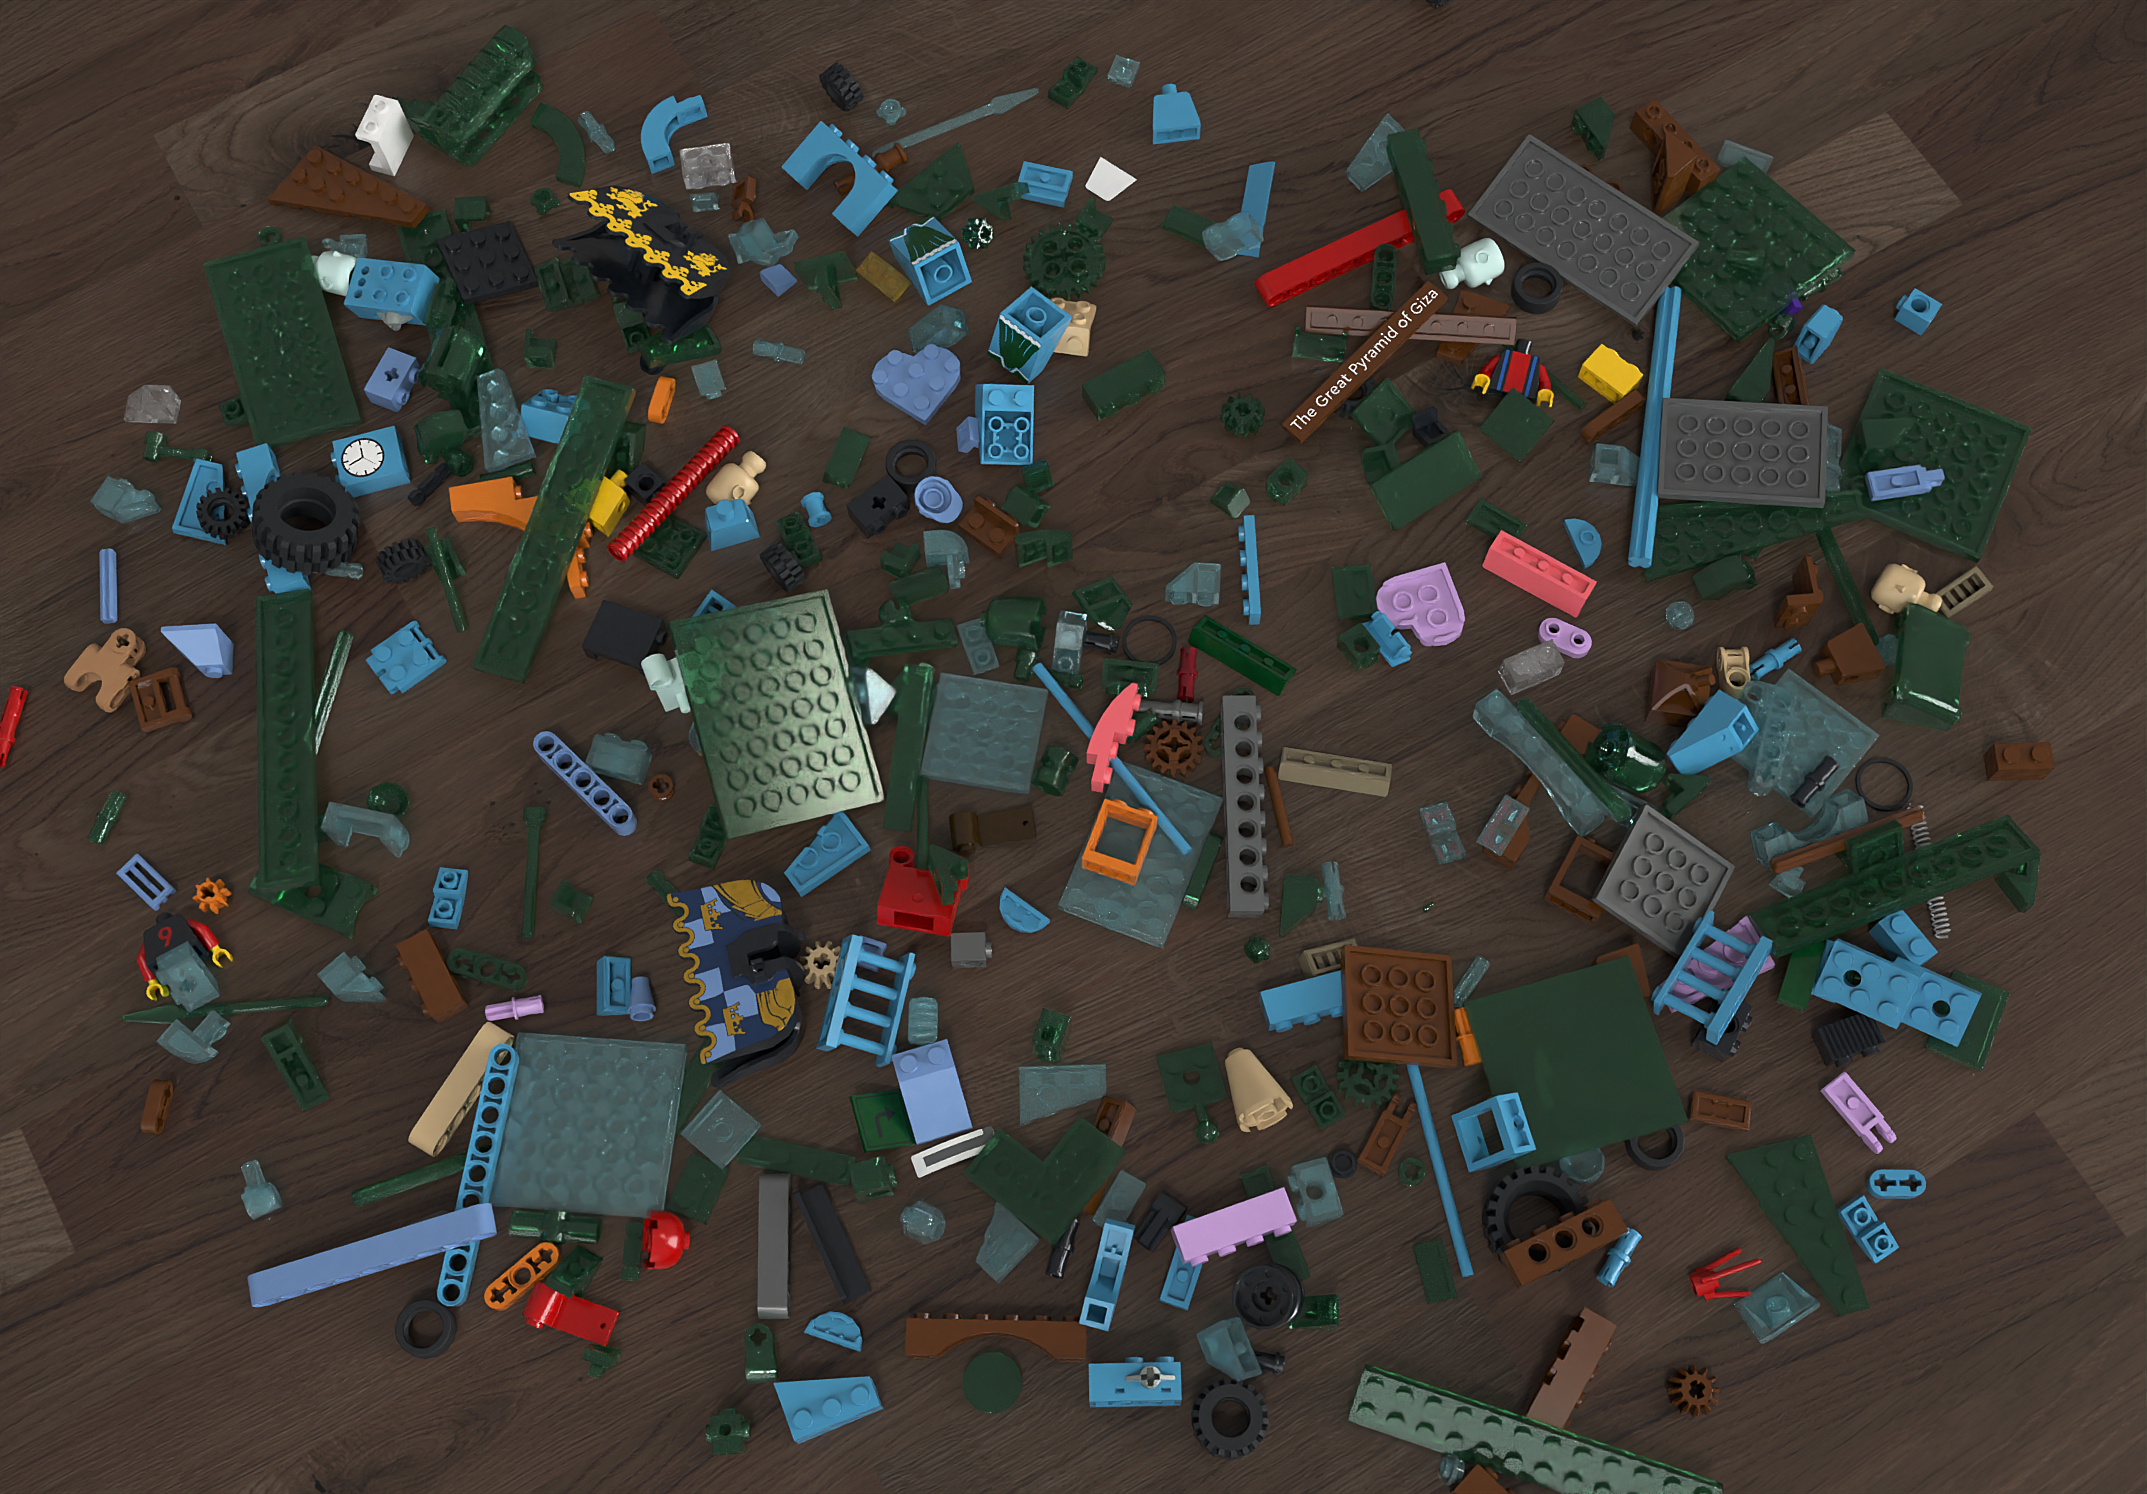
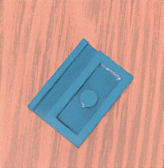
[1015,161,1073,207]

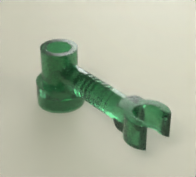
[142,431,212,463]
[1013,650,1084,690]

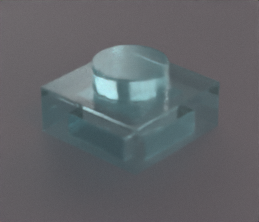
[1108,55,1140,88]

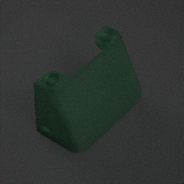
[1882,602,1971,731]

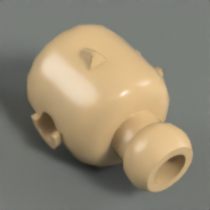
[706,451,766,505]
[1871,564,1943,619]

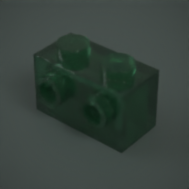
[1100,658,1159,699]

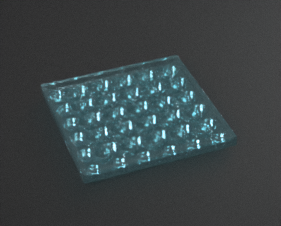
[488,1032,688,1218]

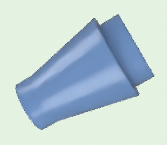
[627,977,656,1021]

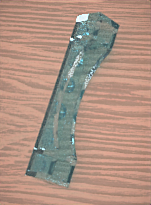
[1473,689,1608,837]

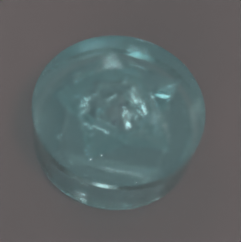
[1666,601,1695,630]

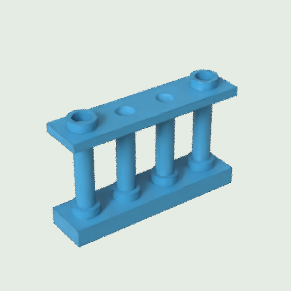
[1651,910,1773,1045]
[816,934,916,1067]

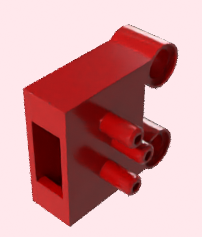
[877,846,969,937]

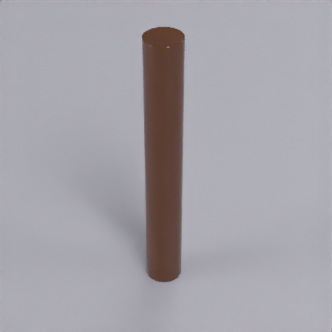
[1264,766,1294,847]

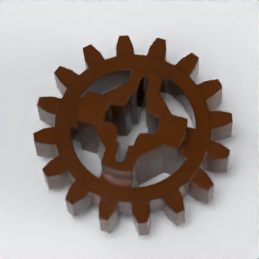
[1144,719,1204,780]

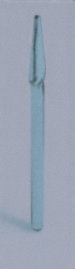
[872,88,1039,158]

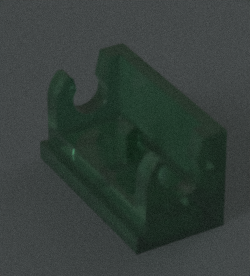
[1292,326,1348,363]
[822,427,870,489]

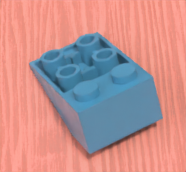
[975,384,1034,465]
[1666,690,1759,779]

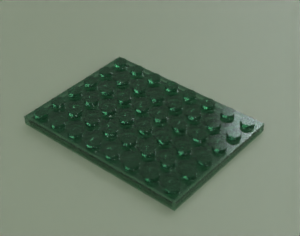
[667,589,886,840]

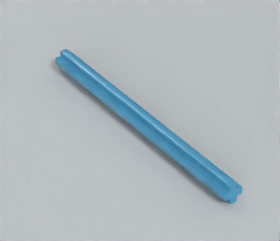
[1628,286,1681,568]

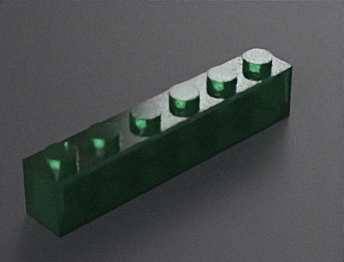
[1386,129,1461,275]

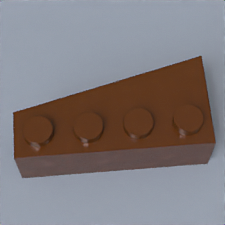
[1520,1307,1618,1440]

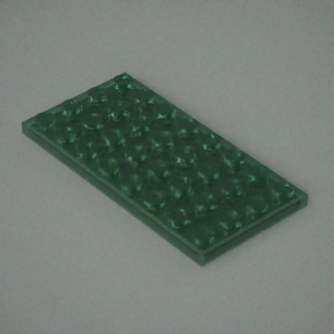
[203,236,363,449]

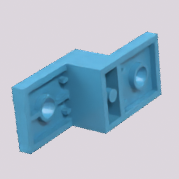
[1813,938,1982,1047]

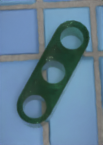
[1368,244,1398,310]

